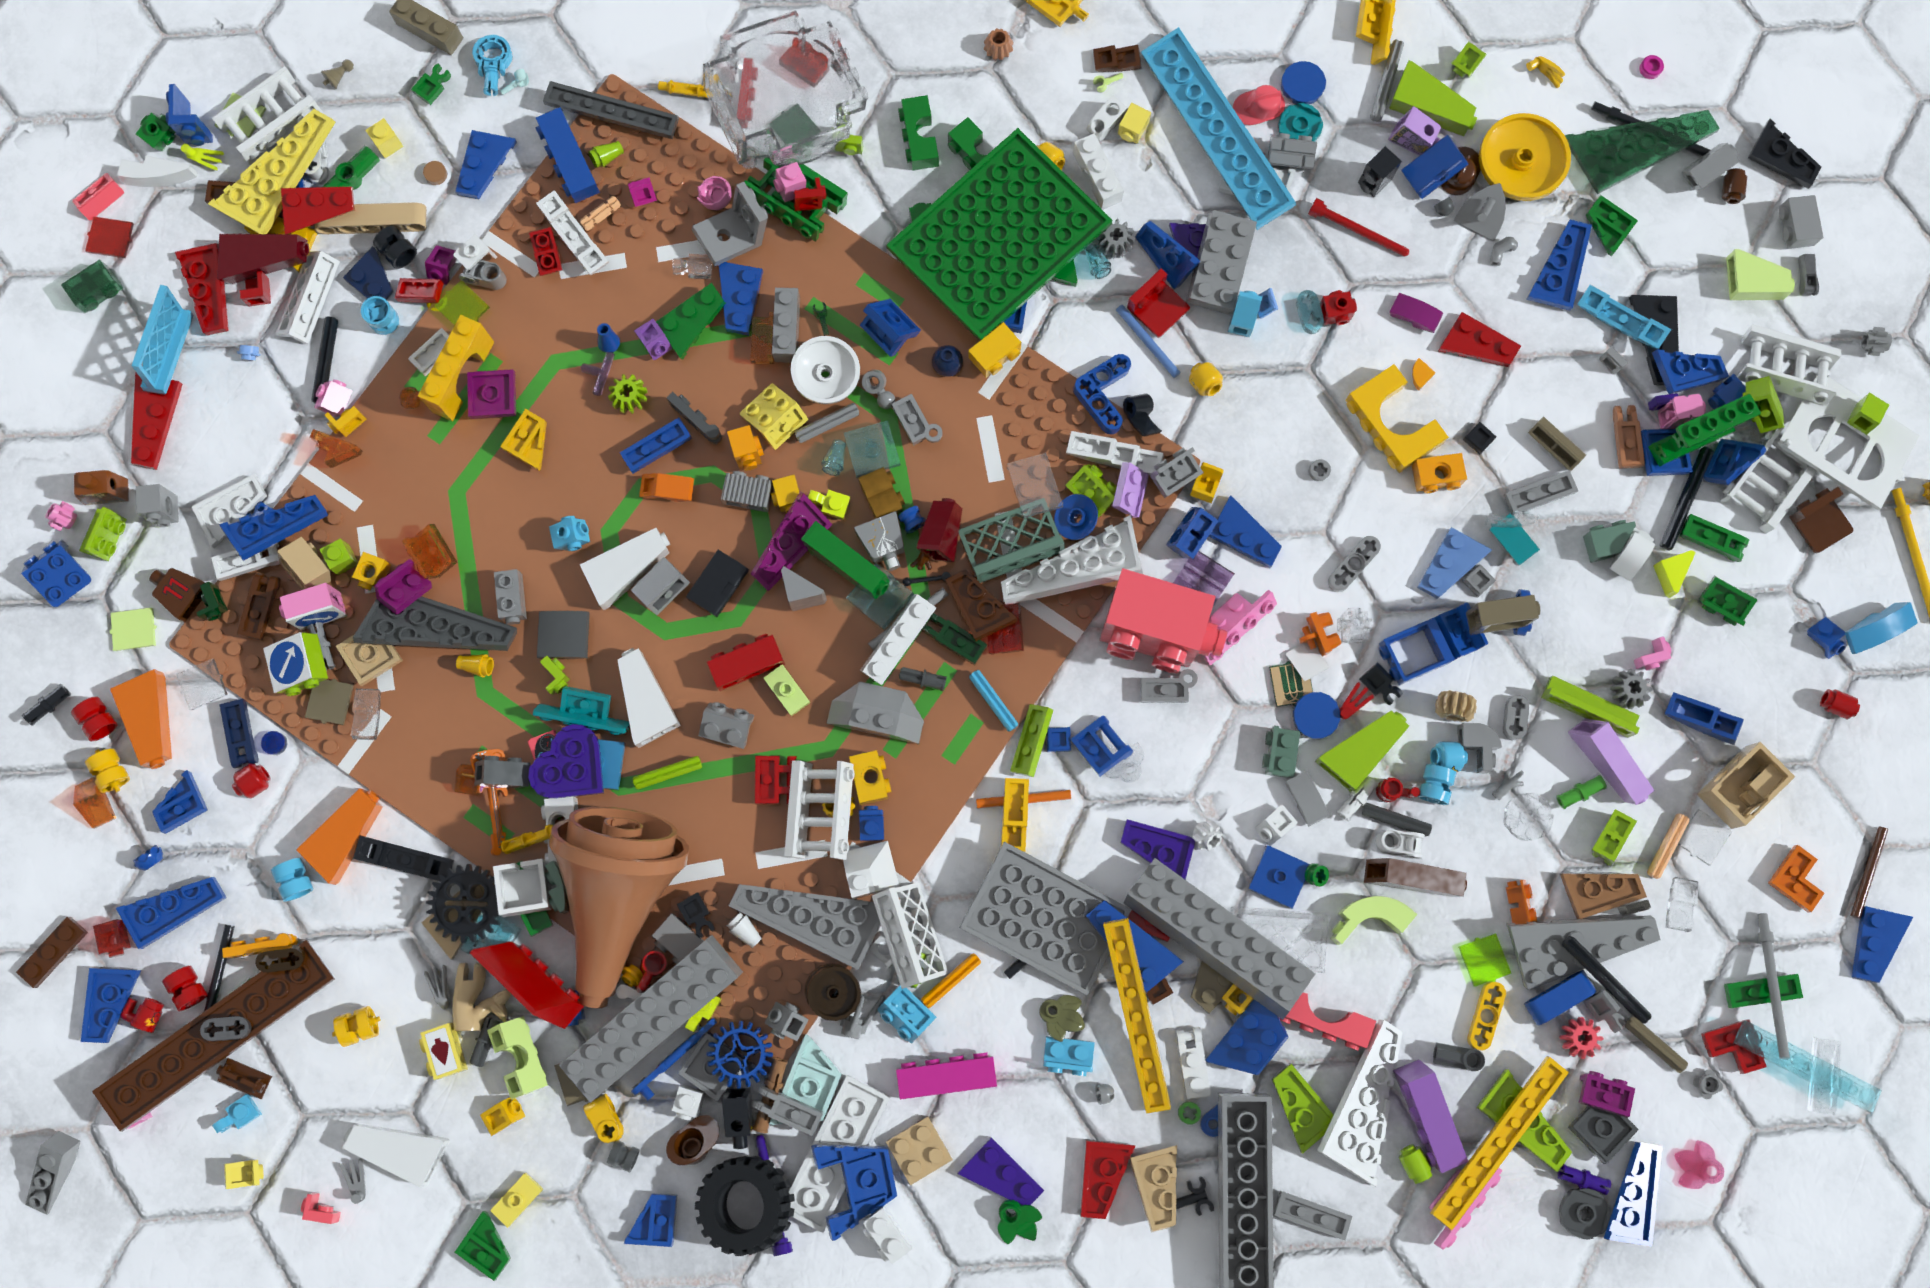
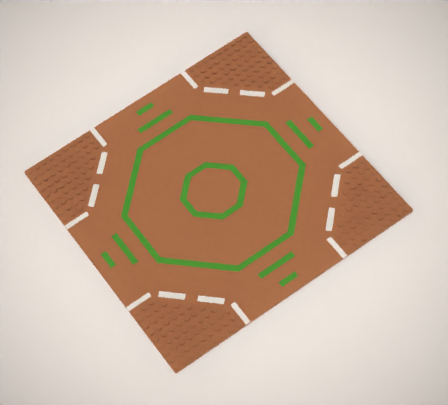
[169,74,1200,1074]

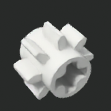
[1192,820,1223,851]

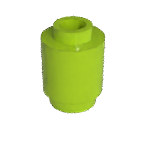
[1398,1144,1432,1184]

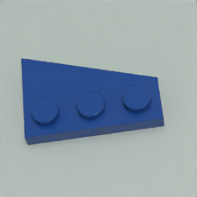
[455,130,517,199]
[1135,221,1200,289]
[1209,495,1282,568]
[1852,906,1913,983]

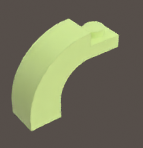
[1330,896,1417,945]

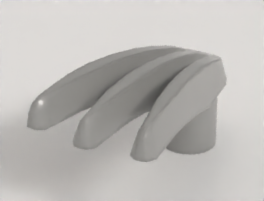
[424,965,450,1009]
[340,1158,366,1204]

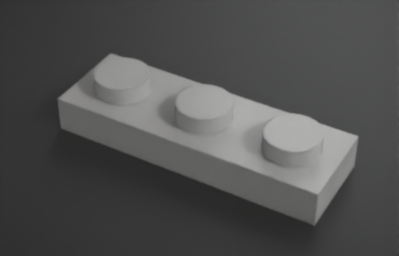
[1503,470,1578,516]
[1273,1190,1353,1240]

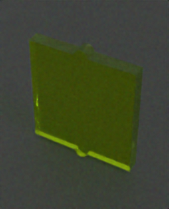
[435,280,490,325]
[1458,933,1512,987]

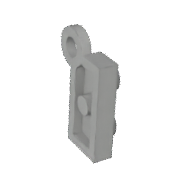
[891,394,943,446]
[1140,669,1198,703]

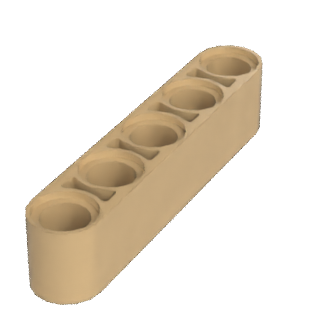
[315,202,427,234]

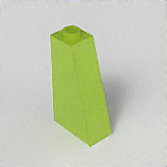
[1389,60,1477,137]
[1315,710,1409,792]

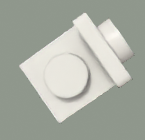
[1255,805,1298,846]

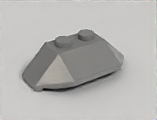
[827,682,924,744]

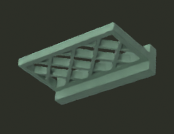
[959,499,1065,583]

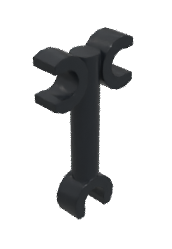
[1176,1176,1214,1216]

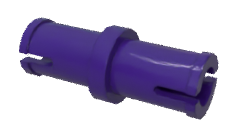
[1558,1164,1611,1195]

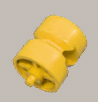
[85,748,130,793]
[332,1006,381,1047]

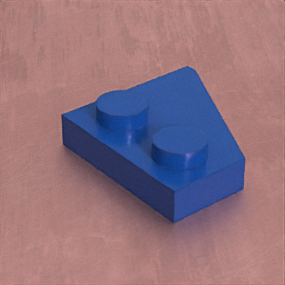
[152,770,208,834]

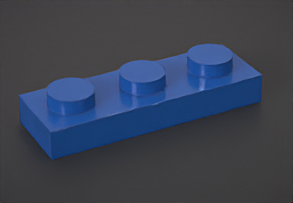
[620,418,692,474]

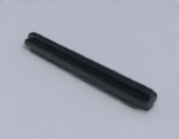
[1660,446,1714,551]
[1562,936,1652,1024]

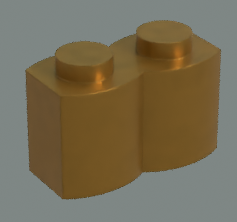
[858,467,905,519]

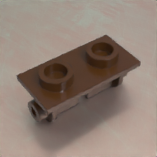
[216,1058,272,1099]

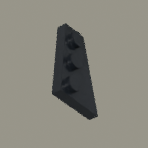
[1748,118,1821,189]

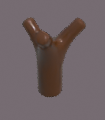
[910,552,932,570]

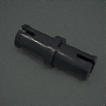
[22,684,71,726]

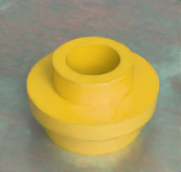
[622,964,643,987]

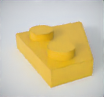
[500,409,547,471]

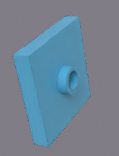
[598,739,626,790]

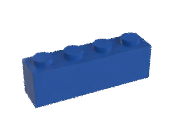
[535,107,600,203]

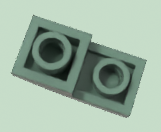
[545,860,569,914]

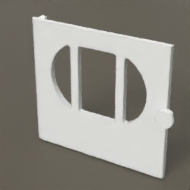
[1778,371,1920,511]

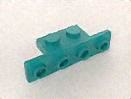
[533,686,630,735]

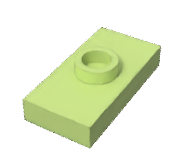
[764,664,810,717]

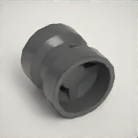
[607,1140,640,1173]

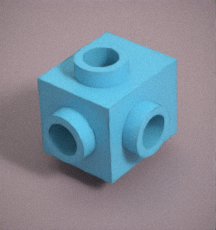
[549,516,590,551]

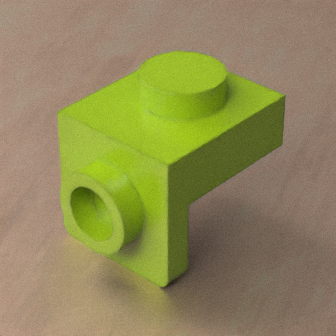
[1451,41,1487,78]
[831,121,863,155]
[540,656,570,695]

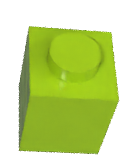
[1847,392,1889,435]
[320,538,358,575]

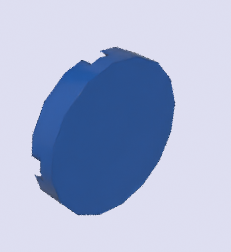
[1281,61,1326,105]
[1293,692,1340,739]

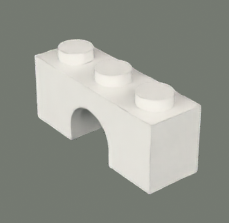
[1073,133,1124,210]

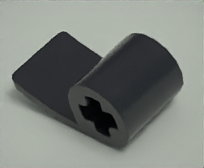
[1123,393,1162,437]

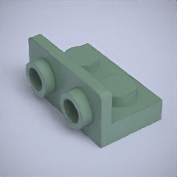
[1262,725,1300,779]

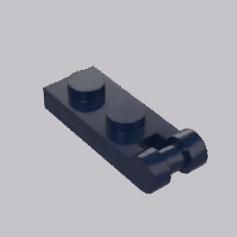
[219,699,259,769]

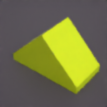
[1653,550,1696,598]

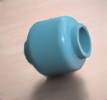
[1430,741,1468,772]

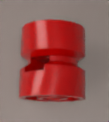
[71,697,118,741]
[162,966,208,1011]

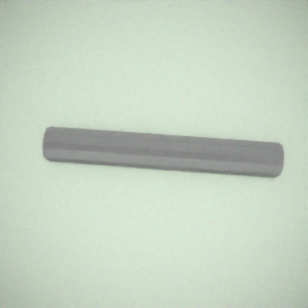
[1370,39,1404,122]

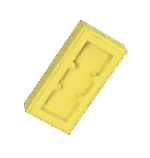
[490,1172,544,1228]

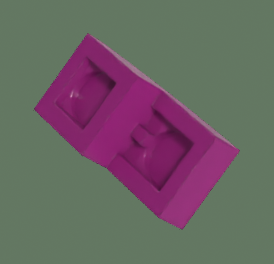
[1390,293,1443,333]

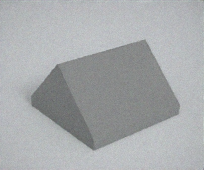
[781,566,827,611]

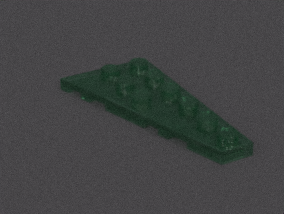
[1565,110,1720,194]

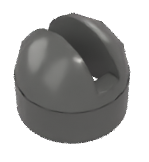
[1434,197,1454,216]

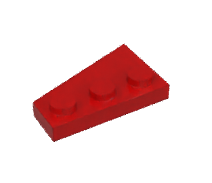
[281,187,355,234]
[1438,312,1521,367]
[1080,1140,1136,1219]

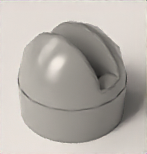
[1095,1084,1114,1105]

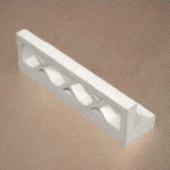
[276,251,340,344]

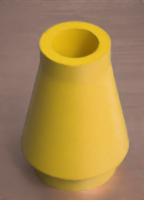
[456,654,494,678]

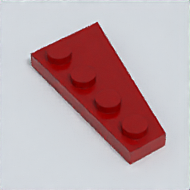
[175,243,228,336]

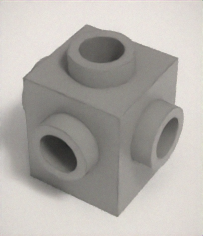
[765,1002,809,1041]

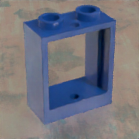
[1379,618,1455,686]

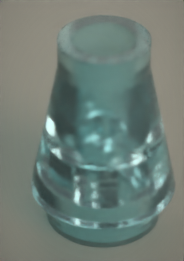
[1084,244,1111,279]
[821,440,846,476]

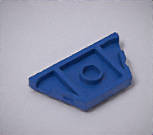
[1206,999,1289,1075]

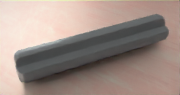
[1362,803,1432,837]

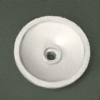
[791,336,860,404]

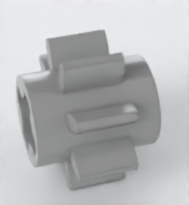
[1861,327,1892,356]

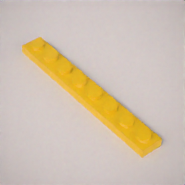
[1103,918,1171,1114]
[1430,1056,1569,1230]

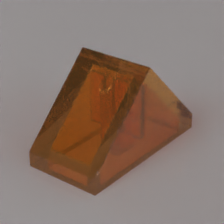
[73,776,116,829]

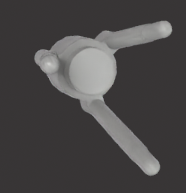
[840,995,885,1039]

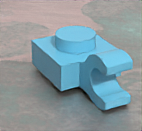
[212,1094,262,1133]

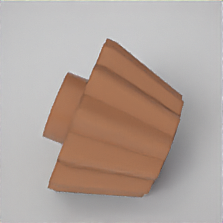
[984,28,1013,60]

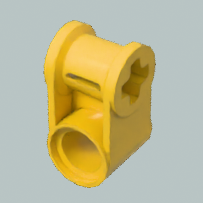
[583,1093,624,1143]

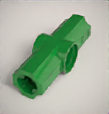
[323,145,380,190]

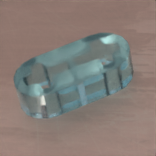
[1296,290,1324,334]

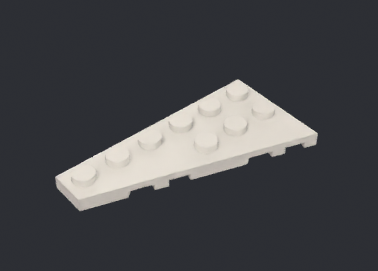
[1001,515,1143,605]
[1317,1019,1402,1187]

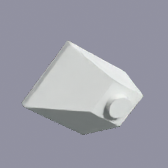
[843,840,899,899]

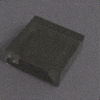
[1618,899,1651,916]

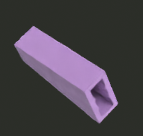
[1568,718,1655,805]

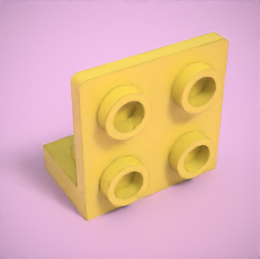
[740,384,809,450]

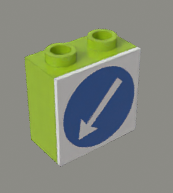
[263,632,328,696]

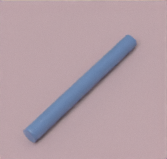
[1116,304,1181,378]

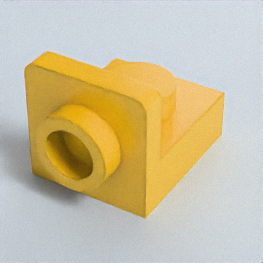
[325,406,367,437]
[480,1097,525,1136]

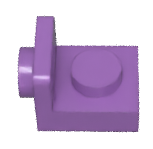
[634,319,672,360]

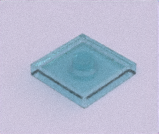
[844,421,901,478]

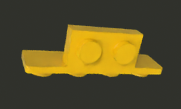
[1356,0,1396,65]

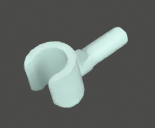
[500,69,529,95]

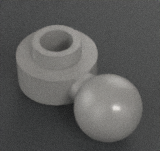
[862,369,895,409]

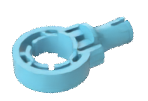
[472,35,513,96]

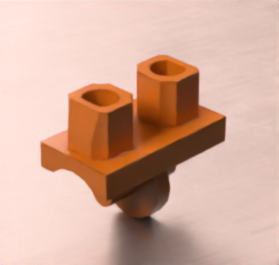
[1299,611,1341,657]

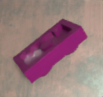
[375,559,432,615]
[1579,1071,1635,1118]

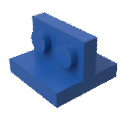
[860,299,921,357]

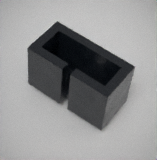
[1358,146,1402,197]

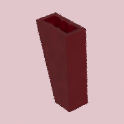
[217,234,309,284]

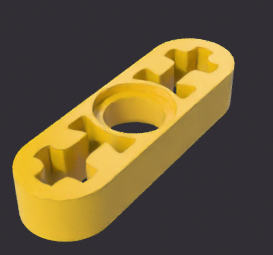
[1467,982,1506,1050]

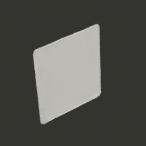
[1286,642,1329,681]

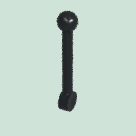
[902,572,951,586]

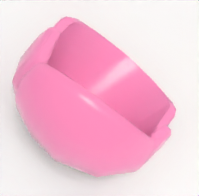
[697,176,732,211]

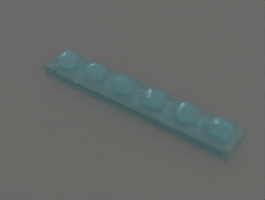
[1733,1021,1882,1113]

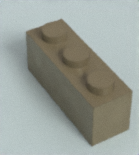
[389,0,463,56]

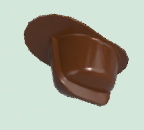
[1441,146,1481,196]
[666,1115,720,1165]

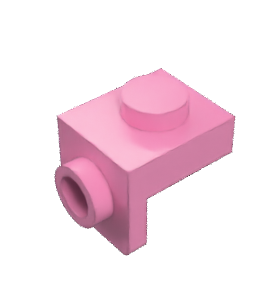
[1634,636,1671,671]

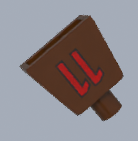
[149,568,205,622]

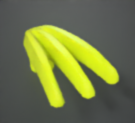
[181,144,224,171]

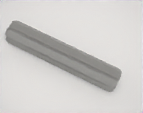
[795,403,859,443]

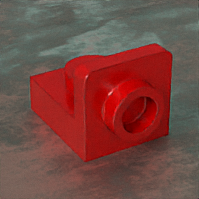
[794,177,826,211]

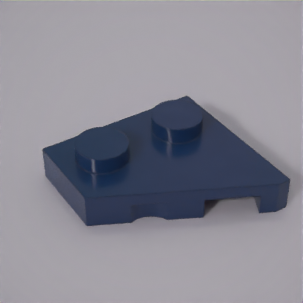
[343,246,394,300]

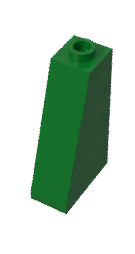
[801,521,890,600]

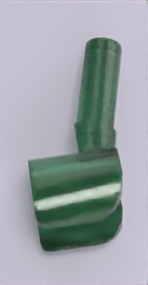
[813,302,829,336]

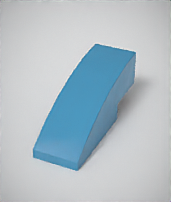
[1845,602,1918,654]

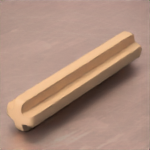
[1647,813,1690,879]

